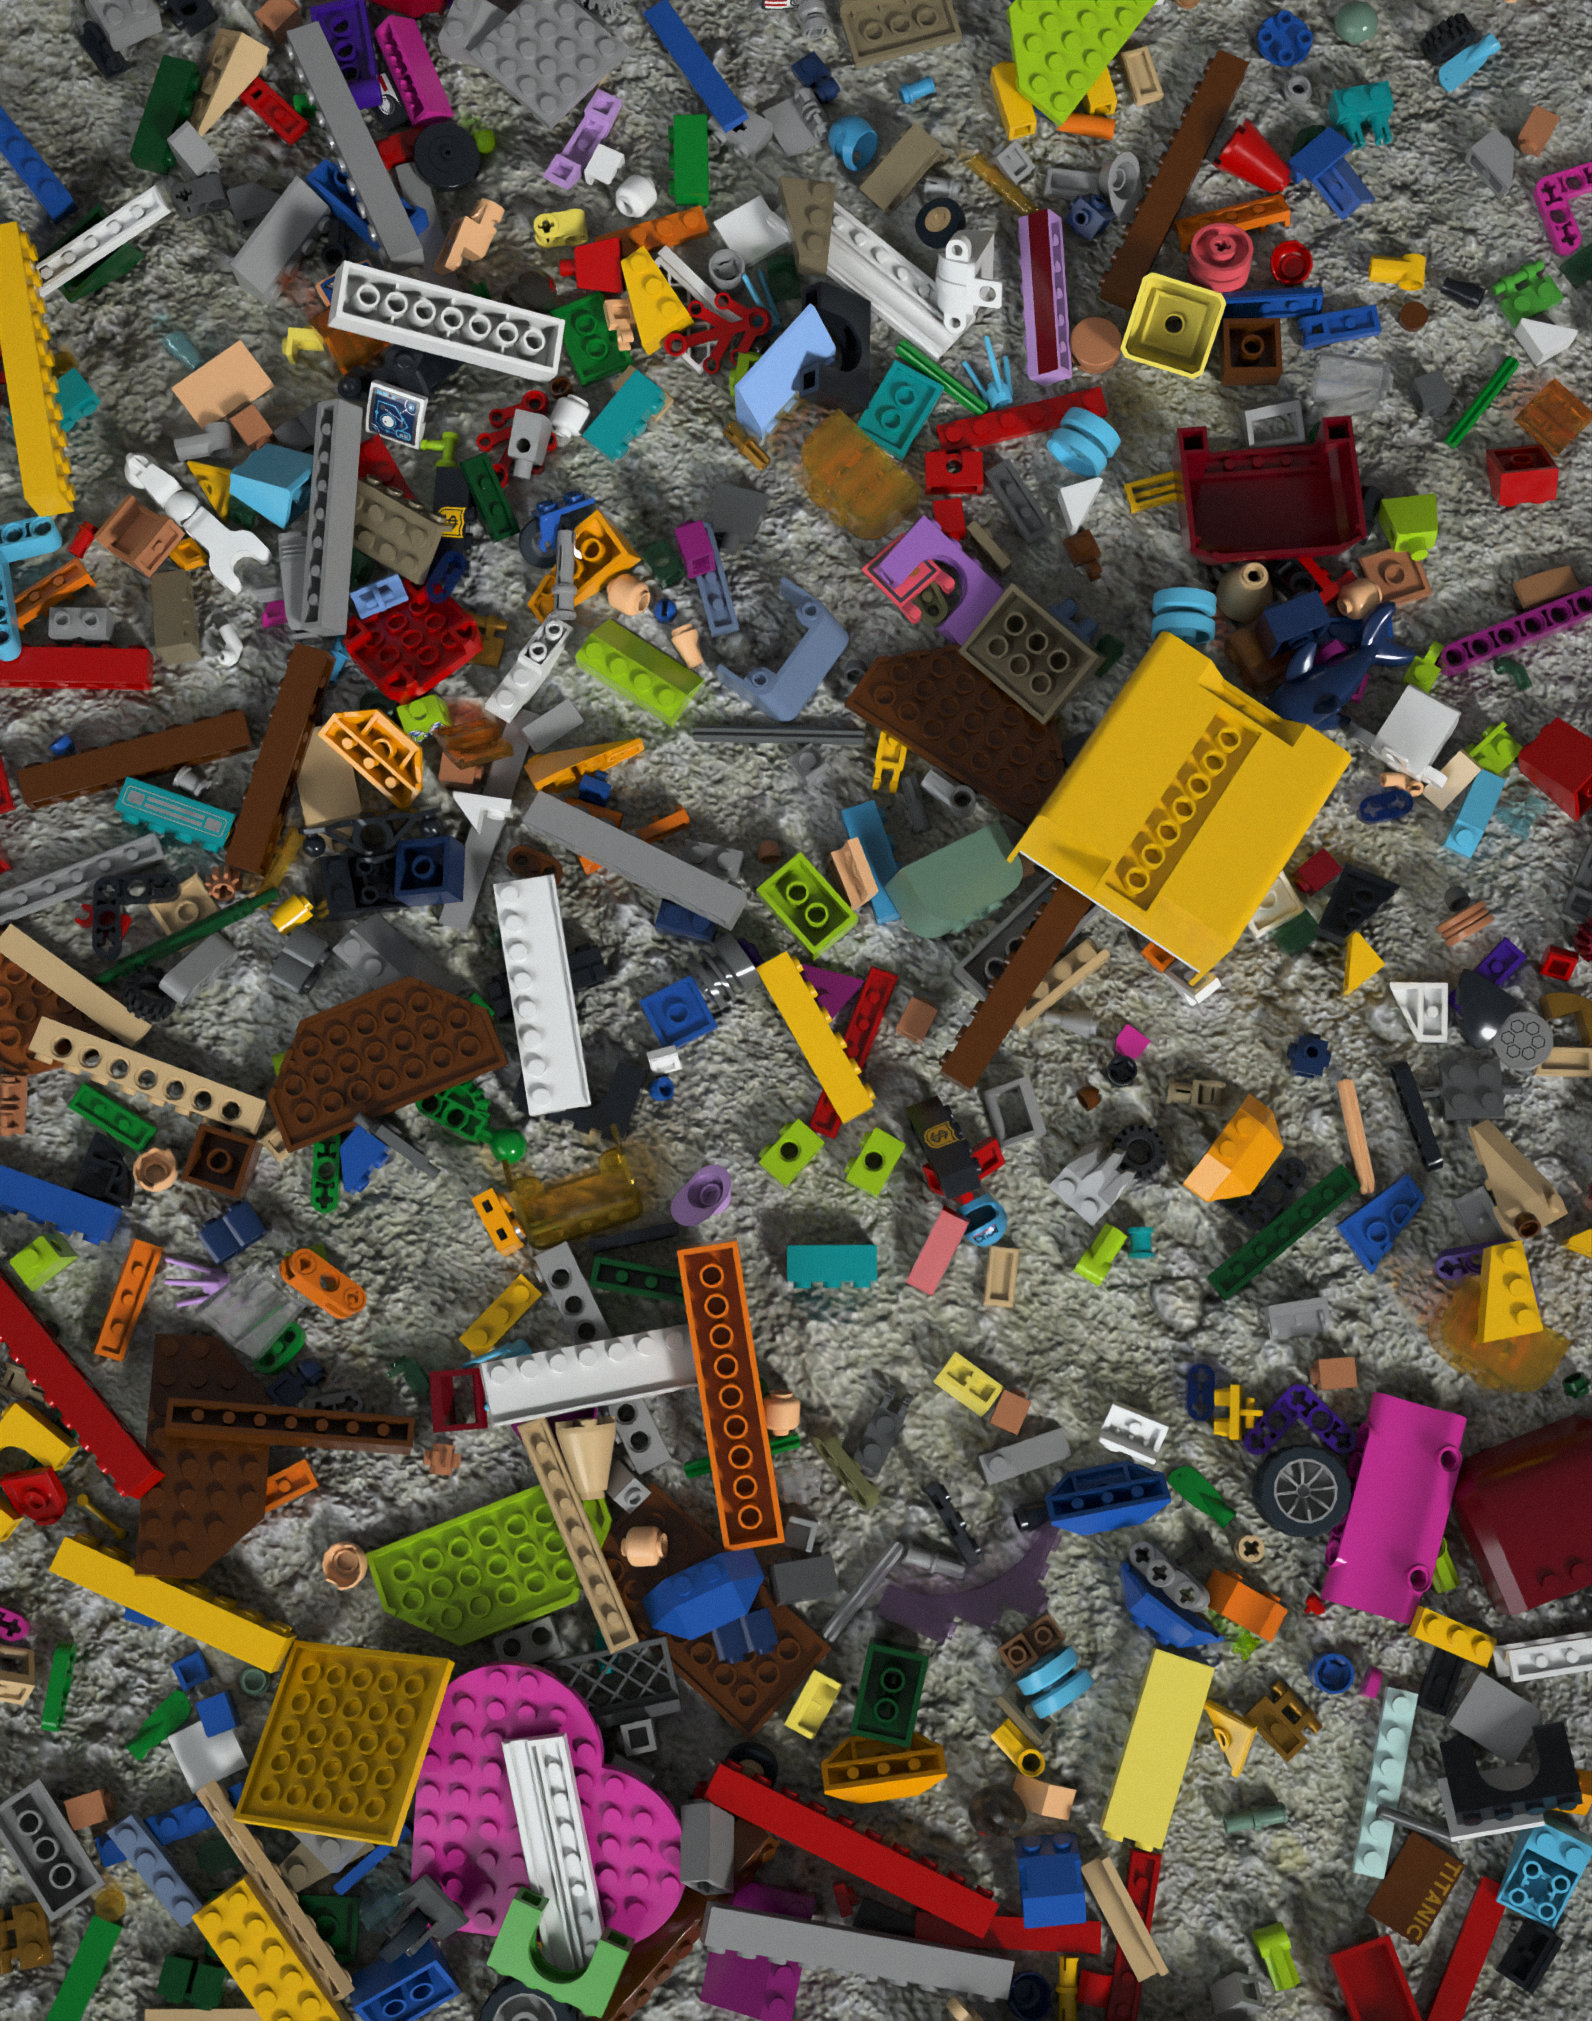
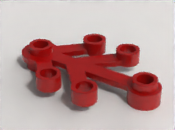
[664,292,772,374]
[476,390,557,488]

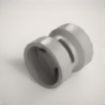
[798,0,830,40]

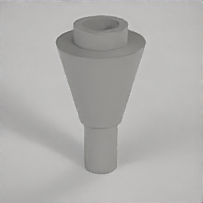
[1044,1010,1099,1040]

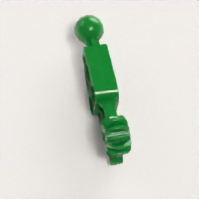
[416,1079,527,1165]

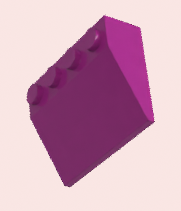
[700,1880,816,2021]

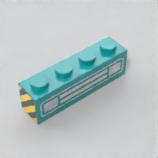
[114,776,237,854]

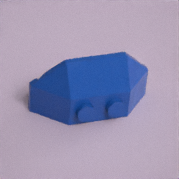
[1045,1461,1171,1536]
[641,1548,765,1640]
[1119,1561,1225,1648]

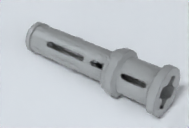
[550,530,577,620]

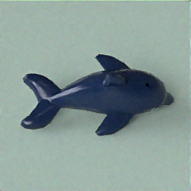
[1261,601,1416,730]

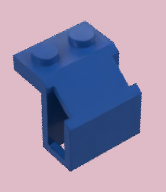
[1014,1832,1086,1929]

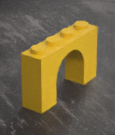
[990,61,1118,141]
[0,1400,80,1543]

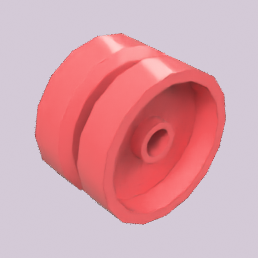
[1187,223,1254,292]

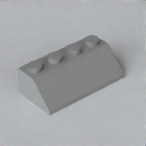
[230,176,333,305]
[332,913,462,996]
[0,1778,106,1921]

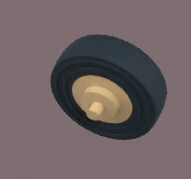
[915,197,966,249]
[724,1742,778,1786]

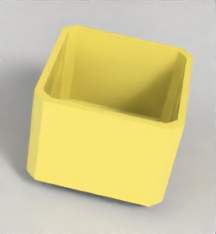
[1120,272,1226,379]

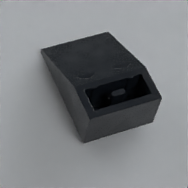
[308,854,409,923]

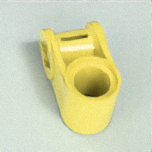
[533,209,589,249]

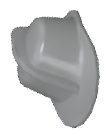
[1098,152,1143,222]

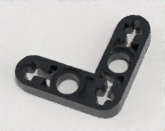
[92,873,182,961]
[1213,1157,1307,1231]

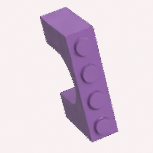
[873,515,1005,646]

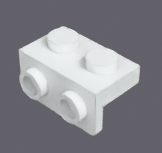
[1098,1400,1170,1465]

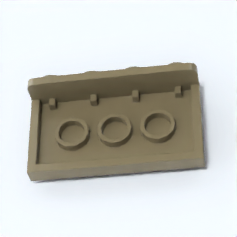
[839,0,962,69]
[353,474,453,584]

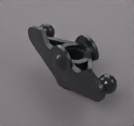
[337,344,466,402]
[297,805,443,864]

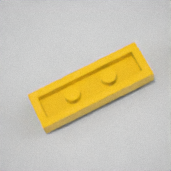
[459,1274,543,1357]
[1408,1605,1497,1668]

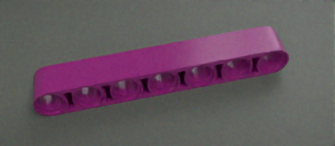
[1435,586,1592,676]

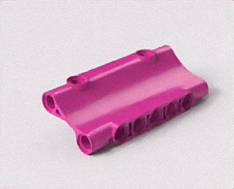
[1320,1392,1467,1625]

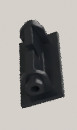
[77,20,131,81]

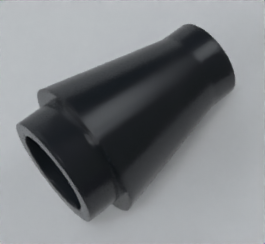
[1440,277,1486,310]
[1013,1501,1050,1533]

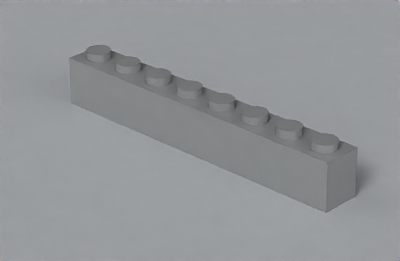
[300,399,363,637]
[522,790,748,931]

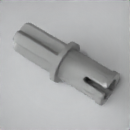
[905,1544,966,1579]

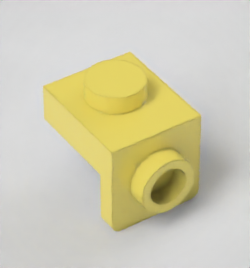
[282,326,327,365]

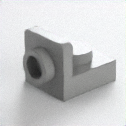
[986,140,1036,186]
[787,742,831,789]

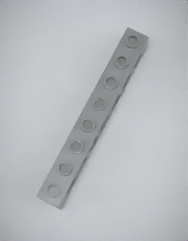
[532,1241,673,1475]

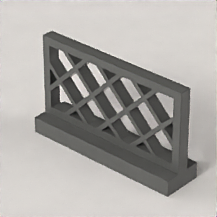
[545,1634,681,1729]

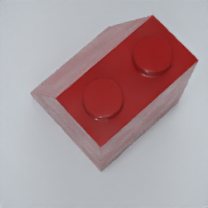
[1518,717,1592,822]

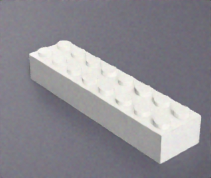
[327,260,565,383]

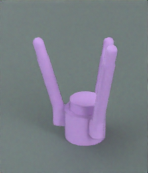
[164,1256,230,1307]

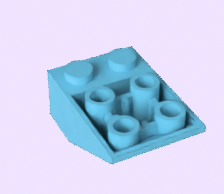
[1496,1813,1592,1930]

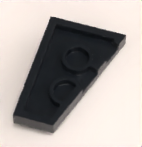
[1315,863,1401,945]
[924,1481,982,1568]

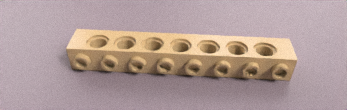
[28,1016,269,1137]

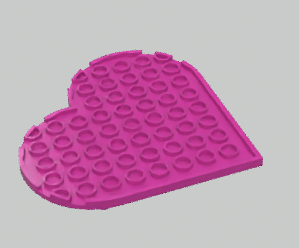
[409,1661,686,1943]

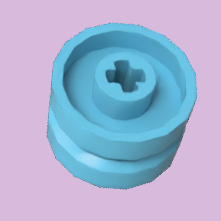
[1046,407,1121,479]
[1151,587,1217,646]
[1015,1644,1095,1719]

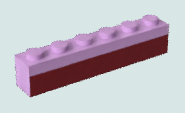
[1017,208,1072,386]

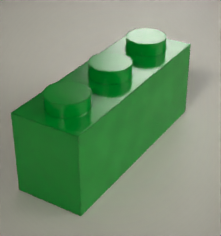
[668,114,709,206]

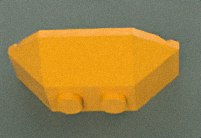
[318,708,423,808]
[1182,1094,1284,1202]
[821,1731,948,1804]

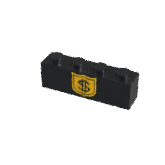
[427,466,476,587]
[905,1095,982,1200]

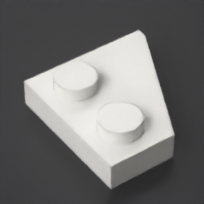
[1390,982,1448,1043]

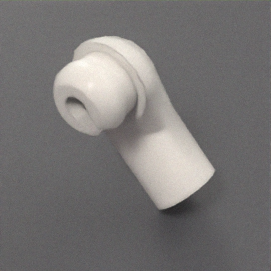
[218,624,243,666]

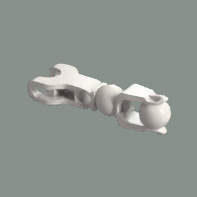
[124,452,273,595]

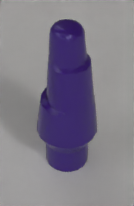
[738,937,765,968]

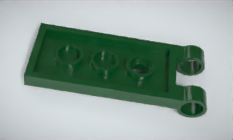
[204,1888,361,1962]

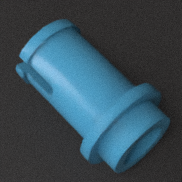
[898,75,935,105]

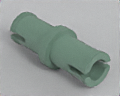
[1222,1802,1288,1834]

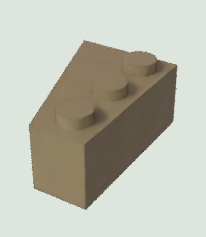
[859,122,949,216]
[778,177,836,276]
[148,569,202,665]
[278,1842,380,1893]

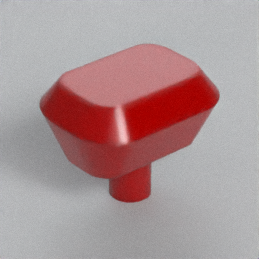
[1303,1593,1326,1615]

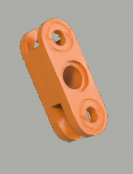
[279,1248,367,1319]

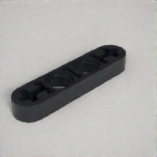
[1389,1059,1443,1172]

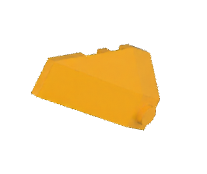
[524,738,644,794]

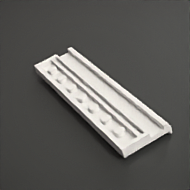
[766,178,976,362]
[493,873,592,1116]
[479,1324,698,1428]
[501,1732,605,1970]

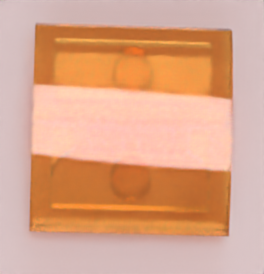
[1514,378,1592,457]
[434,717,514,770]

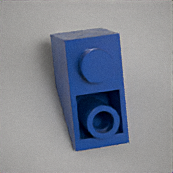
[340,1126,390,1196]

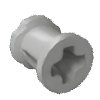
[172,765,212,802]

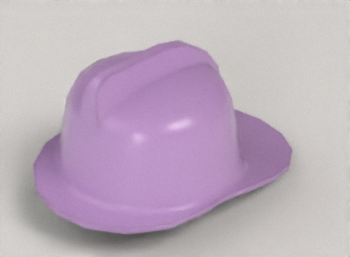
[670,1165,732,1226]

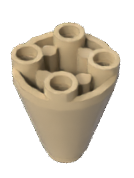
[1216,562,1273,624]
[555,1416,616,1500]

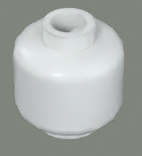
[615,174,657,218]
[550,394,591,439]

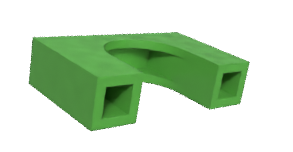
[486,1886,635,2018]

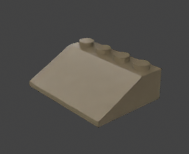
[958,583,1107,725]

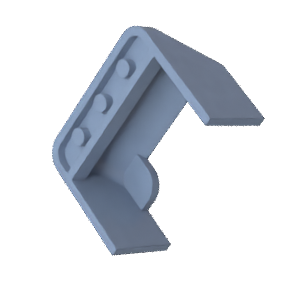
[716,576,849,724]

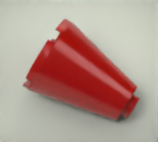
[1212,118,1292,194]

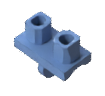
[349,572,409,619]
[1049,598,1099,645]

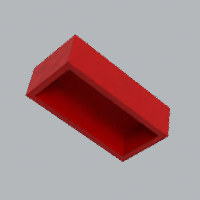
[1326,1933,1422,2021]

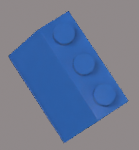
[349,1937,462,2021]

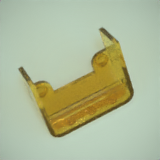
[502,1124,643,1250]

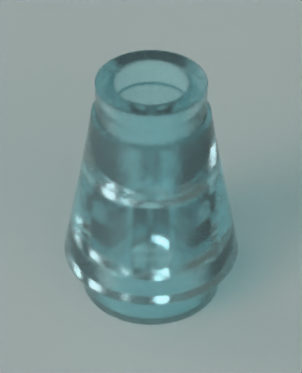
[163,329,205,372]

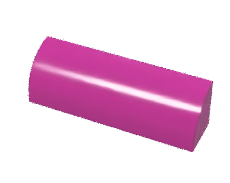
[374,15,454,128]

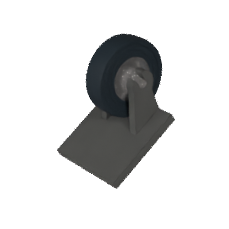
[378,1874,470,1963]

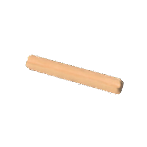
[1337,1078,1377,1195]

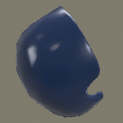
[1005,1969,1052,2021]

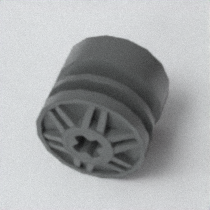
[686,931,762,1010]

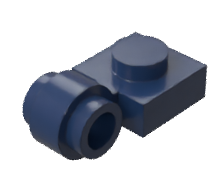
[791,51,840,104]
[265,1357,325,1407]

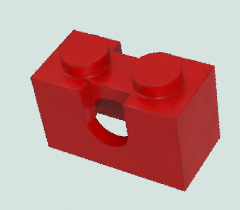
[924,448,983,495]

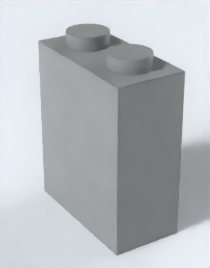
[1443,1670,1544,1766]
[680,1799,734,1895]

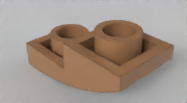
[1512,566,1581,609]
[997,1612,1066,1675]

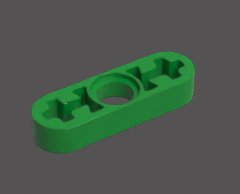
[311,1134,343,1214]
[41,1640,77,1732]

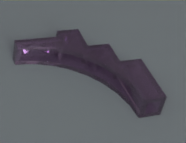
[875,1522,1062,1644]

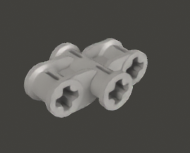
[1129,1541,1210,1612]

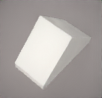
[1514,318,1578,366]
[1057,477,1103,536]

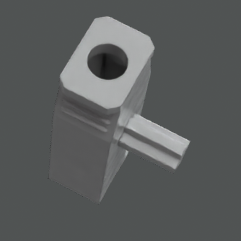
[256,531,323,646]

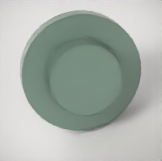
[240,1665,271,1696]

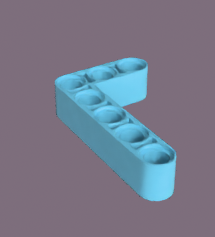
[0,516,63,661]

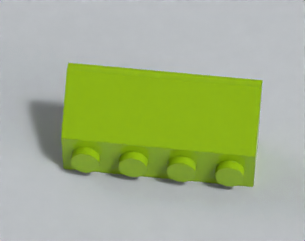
[575,619,704,728]

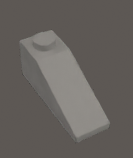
[977,1427,1072,1486]

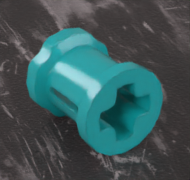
[1127,1227,1155,1259]

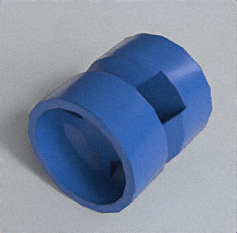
[1307,1651,1355,1694]

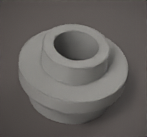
[1284,76,1312,104]

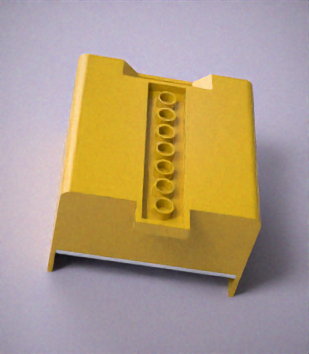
[1006,631,1352,986]

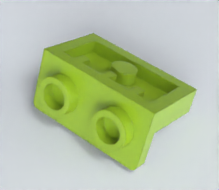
[1464,721,1523,781]

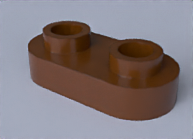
[507,845,563,886]

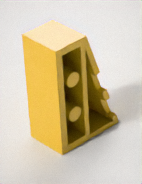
[620,245,695,356]
[1475,1240,1543,1344]

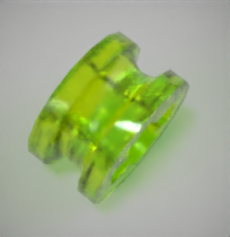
[1231,1630,1260,1661]

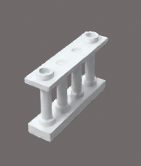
[1492,1630,1592,1682]

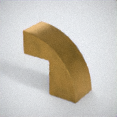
[1538,992,1592,1047]

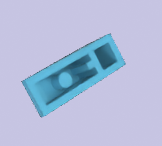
[1440,769,1506,859]

